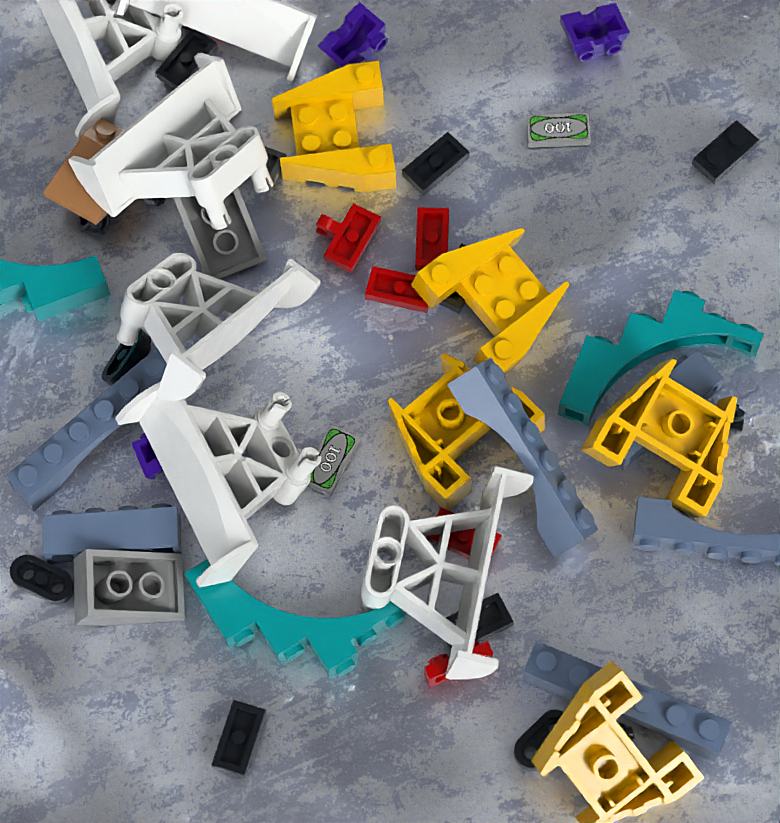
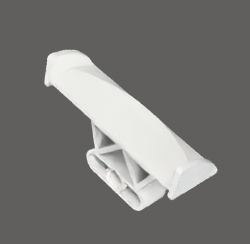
[36,0,183,139]
[117,0,317,82]
[68,53,274,230]
[117,253,320,401]
[115,382,322,588]
[360,466,534,679]

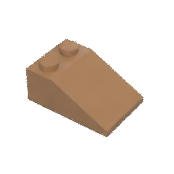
[43,118,124,225]

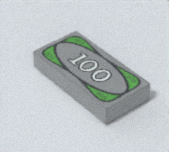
[526,112,591,148]
[307,424,360,497]

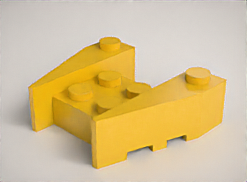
[272,60,396,193]
[411,228,570,375]
[388,353,545,511]
[581,359,737,518]
[531,660,704,823]

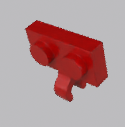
[316,203,381,273]

